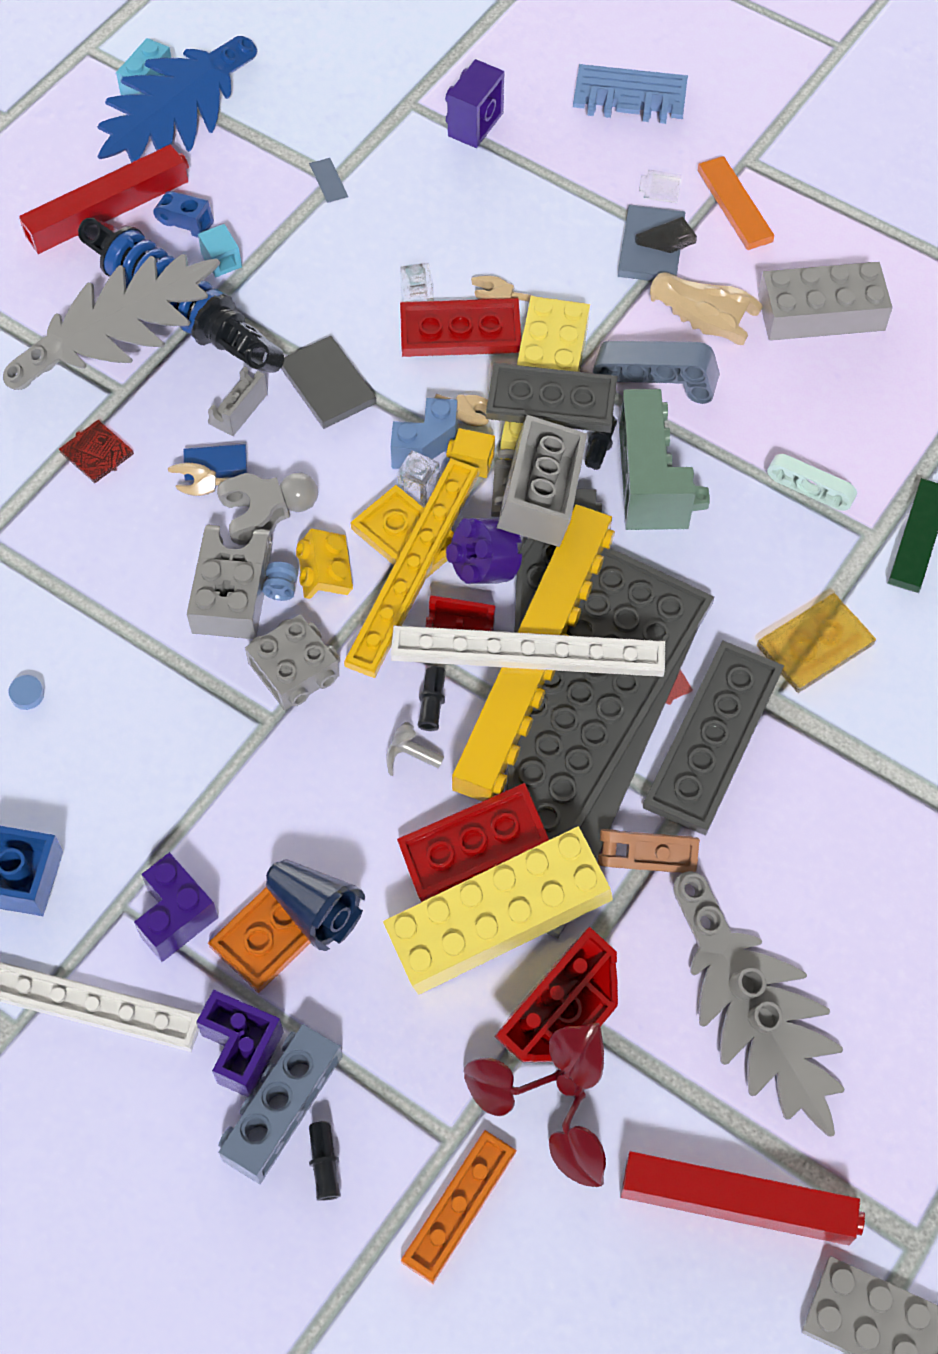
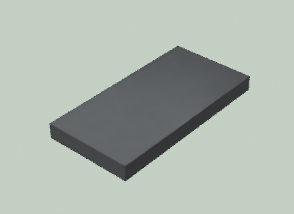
[486,363,618,433]

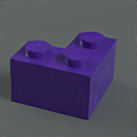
[134,852,219,962]
[196,989,284,1097]

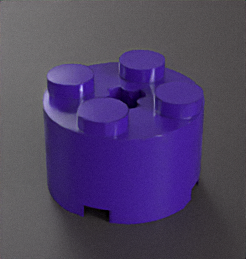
[446,518,522,584]

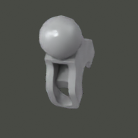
[217,472,318,545]

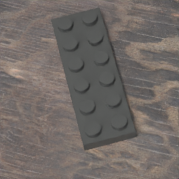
[642,640,784,836]

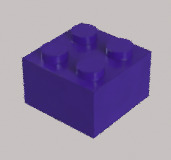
[445,59,505,149]

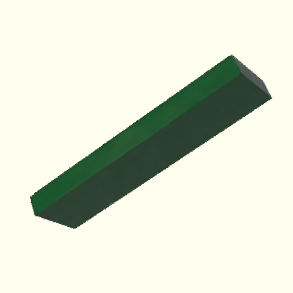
[887,478,938,593]

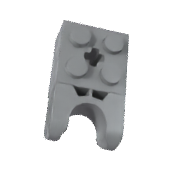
[186,524,272,639]

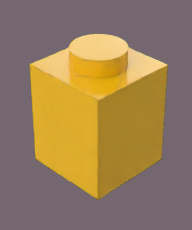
[447,428,495,478]

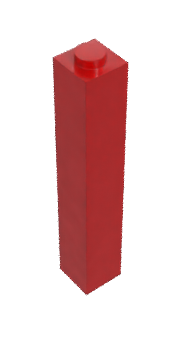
[18,144,189,254]
[620,1151,865,1246]

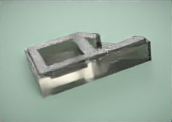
[635,217,697,253]

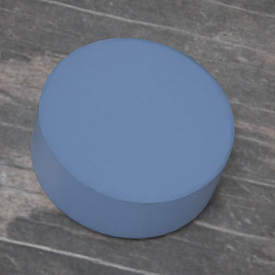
[8,675,44,710]

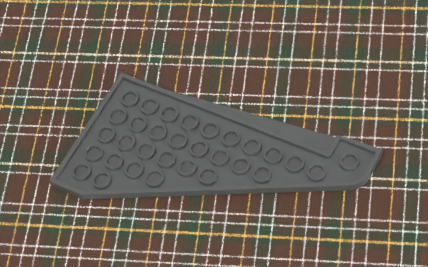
[507,538,715,939]

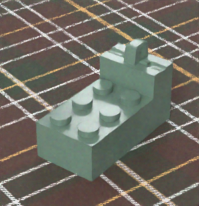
[619,389,710,530]

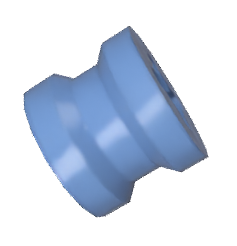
[262,562,298,601]

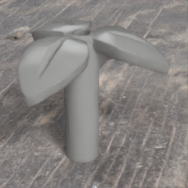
[386,721,444,776]

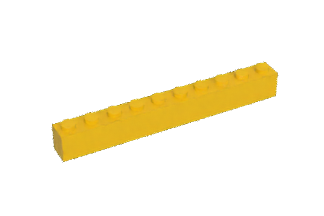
[452,504,615,801]

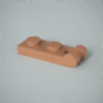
[598,829,700,873]

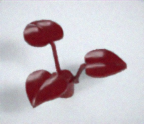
[463,1023,606,1187]

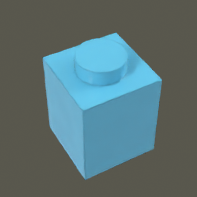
[198,224,242,278]

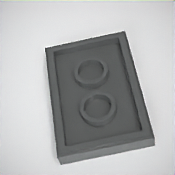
[281,336,377,429]

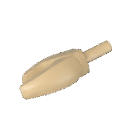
[471,276,533,302]
[434,393,489,427]
[167,463,227,496]

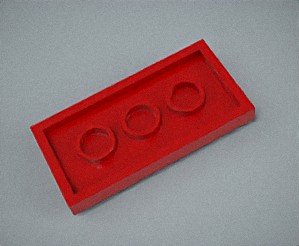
[400,298,522,357]
[397,783,549,902]

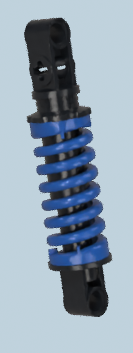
[78,218,284,373]

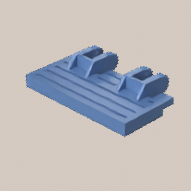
[573,64,688,124]

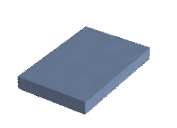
[618,205,686,281]

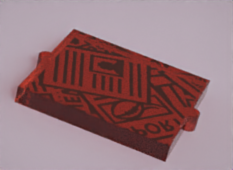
[59,420,134,484]

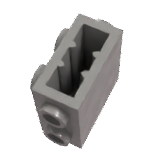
[245,614,340,711]

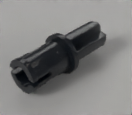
[585,416,617,470]
[417,665,446,732]
[309,1121,341,1201]

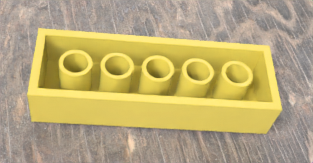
[500,296,590,460]
[382,826,613,995]

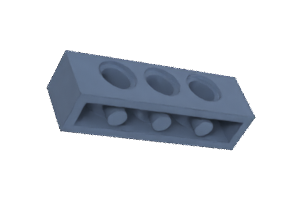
[218,1024,343,1185]

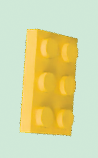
[350,485,454,579]

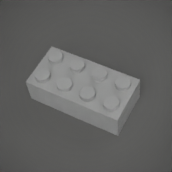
[758,261,893,341]
[497,415,587,547]

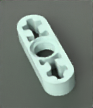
[767,454,858,511]

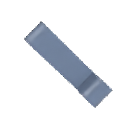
[593,341,720,404]

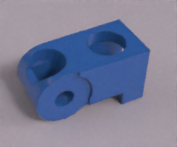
[153,191,214,238]

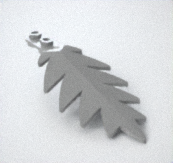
[3,254,220,390]
[673,871,845,1137]

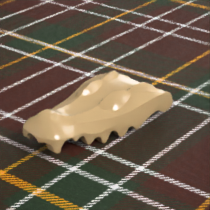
[650,272,763,345]

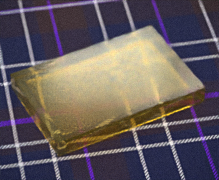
[757,593,876,694]

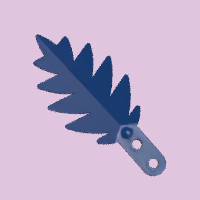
[97,36,257,163]

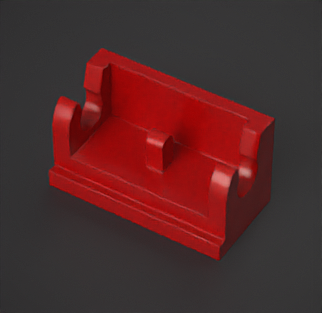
[425,595,496,631]

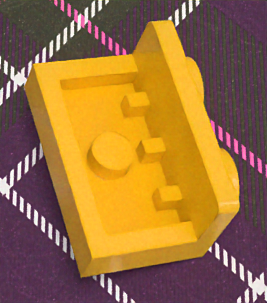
[296,528,353,599]

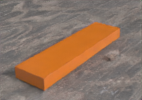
[697,156,775,250]
[400,1130,517,1284]

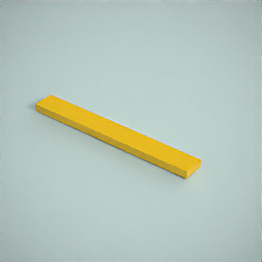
[344,458,479,678]

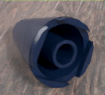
[266,859,365,951]

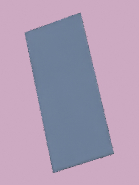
[309,157,349,203]

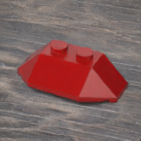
[494,927,618,1062]

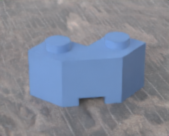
[390,398,458,471]

